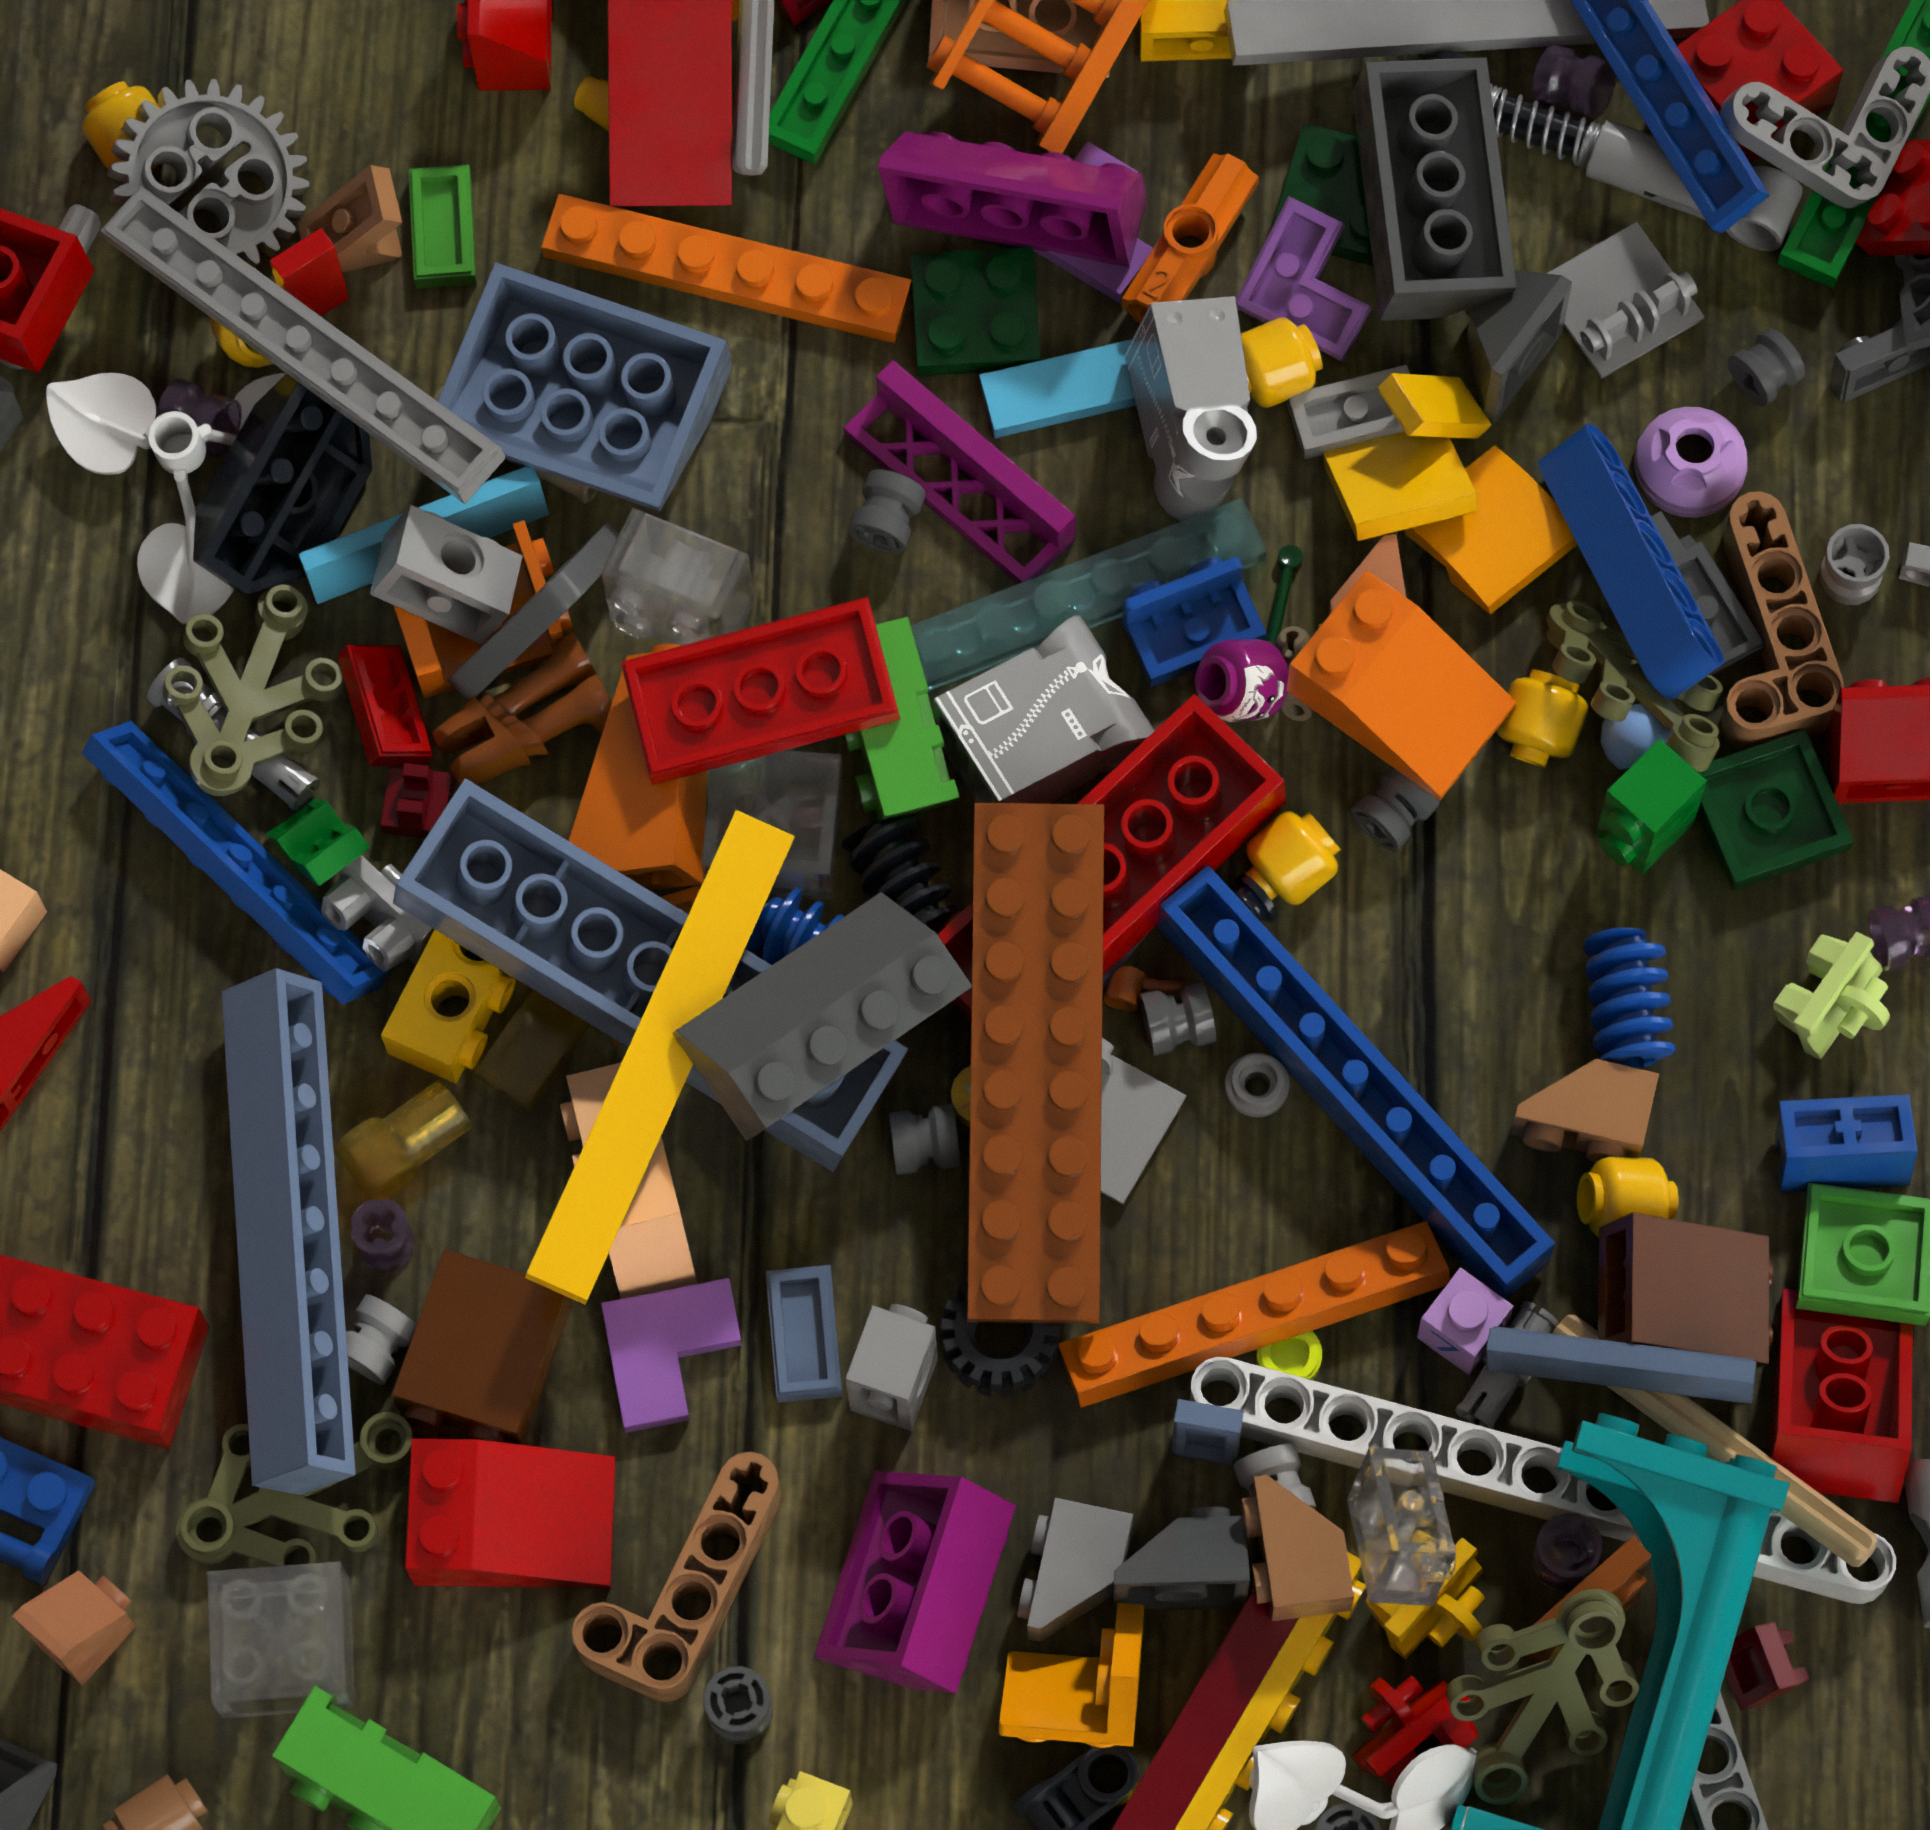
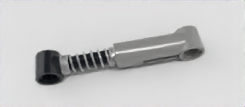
[1430,51,1803,251]

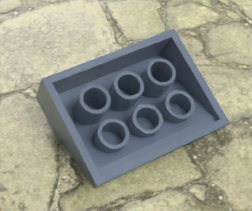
[437,262,733,511]

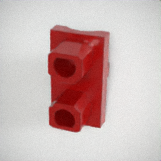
[1350,1676,1479,1789]

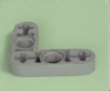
[1720,47,1930,208]

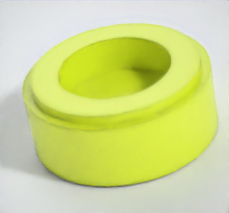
[1256,1331,1322,1380]

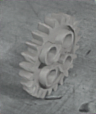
[107,79,309,269]

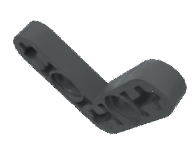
[447,521,630,701]

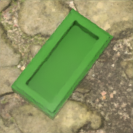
[408,164,477,289]

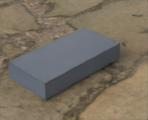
[766,1265,842,1403]
[1171,1399,1244,1466]

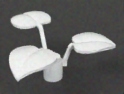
[46,373,286,624]
[1249,1741,1477,1830]

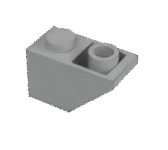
[1017,1498,1133,1642]

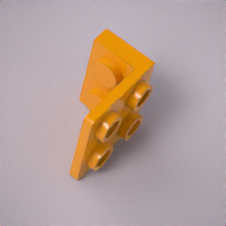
[999,1603,1144,1748]

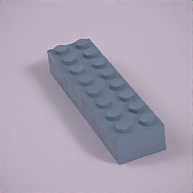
[393,778,908,1172]

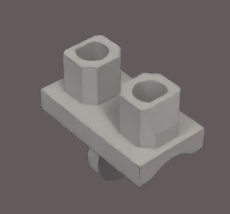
[321,855,434,972]

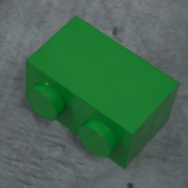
[1595,739,1707,875]

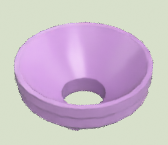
[1634,407,1747,518]

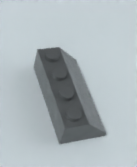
[1352,57,1517,321]
[673,892,973,1142]

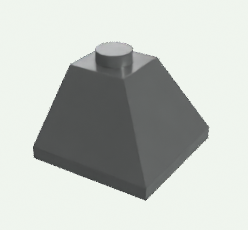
[1465,270,1572,426]
[1113,1507,1250,1612]

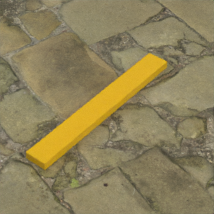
[525,810,795,1305]

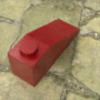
[0,976,92,1132]

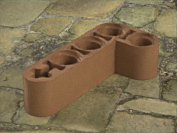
[1720,491,1844,751]
[572,1452,781,1702]

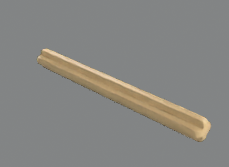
[1552,1314,1877,1567]

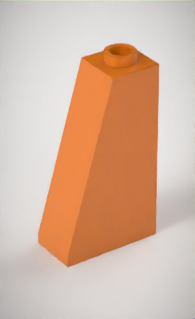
[568,644,708,891]

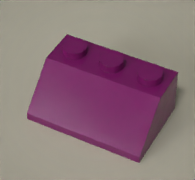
[814,1471,1016,1694]

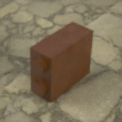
[1598,1212,1773,1368]
[392,1249,573,1445]

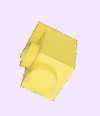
[769,1771,853,1830]

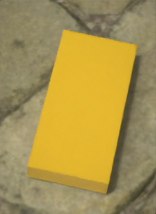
[1378,373,1492,439]

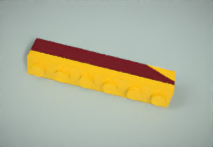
[1112,1552,1367,1830]

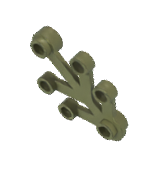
[162,584,343,797]
[1546,601,1723,772]
[176,1412,415,1582]
[1446,1589,1639,1805]

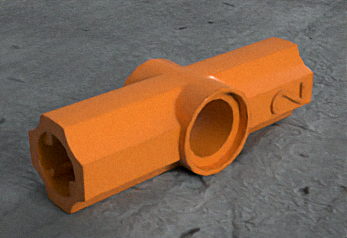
[1121,153,1259,323]

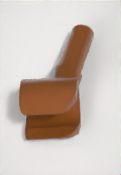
[1104,966,1192,1011]

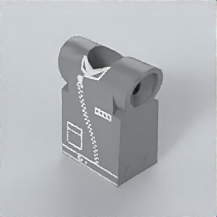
[1125,296,1257,522]
[933,615,1155,804]

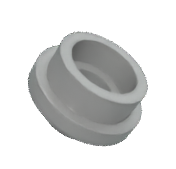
[1225,1053,1290,1117]

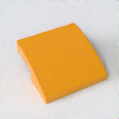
[1405,445,1578,615]

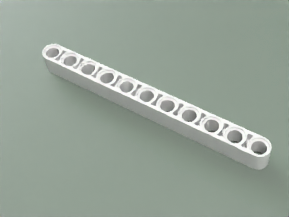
[1190,1357,1896,1604]

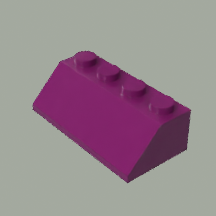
[878,131,1148,267]

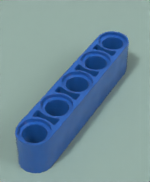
[1538,423,1724,701]

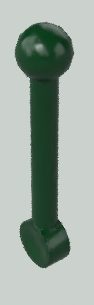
[1266,545,1303,648]

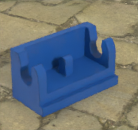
[1775,1094,1918,1192]

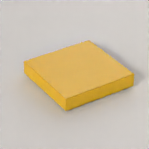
[1323,431,1478,541]

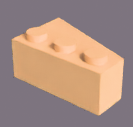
[560,1062,697,1299]

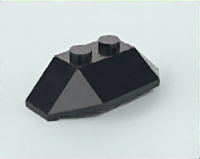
[193,373,372,594]

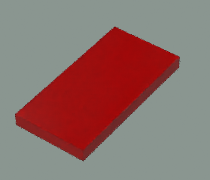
[607,0,732,206]
[621,597,901,785]

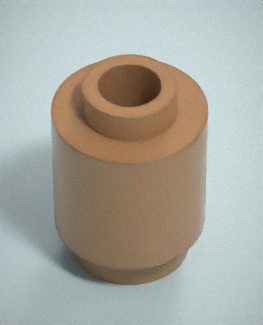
[103,1774,208,1830]

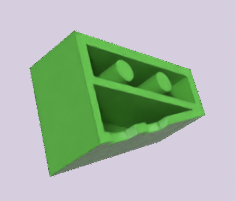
[272,1686,501,1830]

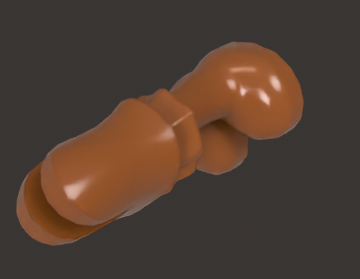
[432,630,612,786]

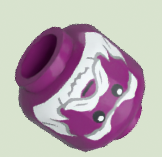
[1195,638,1289,722]

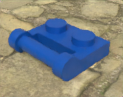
[0,1437,96,1586]

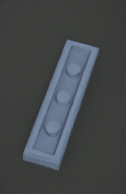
[1486,1326,1756,1404]

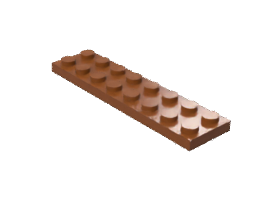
[967,803,1104,1324]

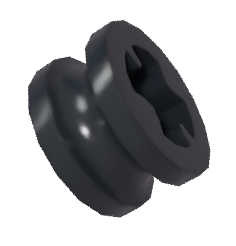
[1232,874,1278,923]

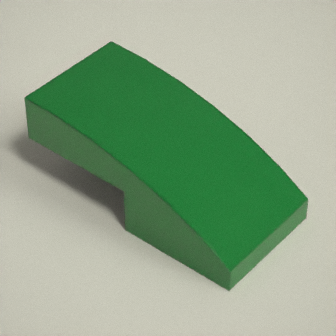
[265,797,371,886]

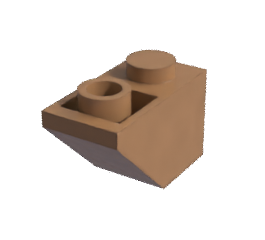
[1511,1059,1659,1163]
[1241,1475,1354,1622]

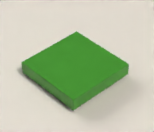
[1796,1182,1930,1326]

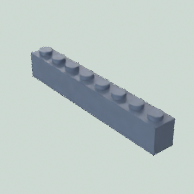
[221,968,356,1495]

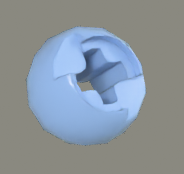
[1600,703,1670,770]

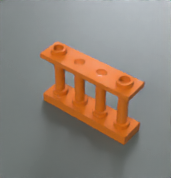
[926,0,1149,154]

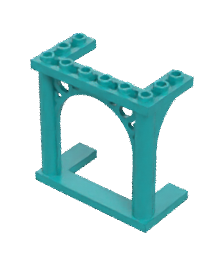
[1449,1413,1790,1830]

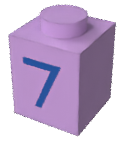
[1417,1267,1514,1376]

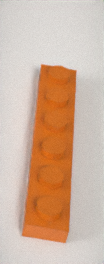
[541,194,912,344]
[1058,1221,1450,1408]

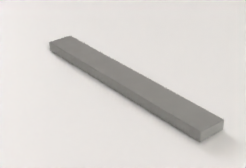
[1224,0,1709,66]
[100,186,506,504]

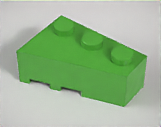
[843,617,960,821]

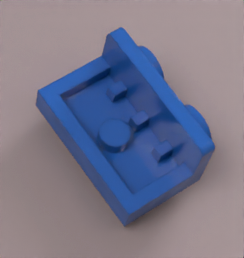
[1121,556,1267,688]

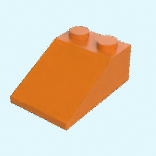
[1287,570,1517,801]

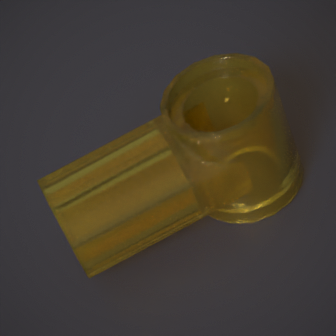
[334,1080,472,1204]

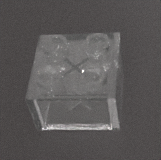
[601,508,755,646]
[701,750,844,899]
[207,1561,355,1718]

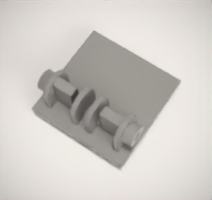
[1546,222,1705,379]
[1101,1038,1187,1205]

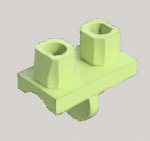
[1773,932,1890,1060]

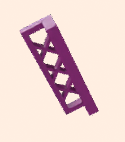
[843,360,1076,590]

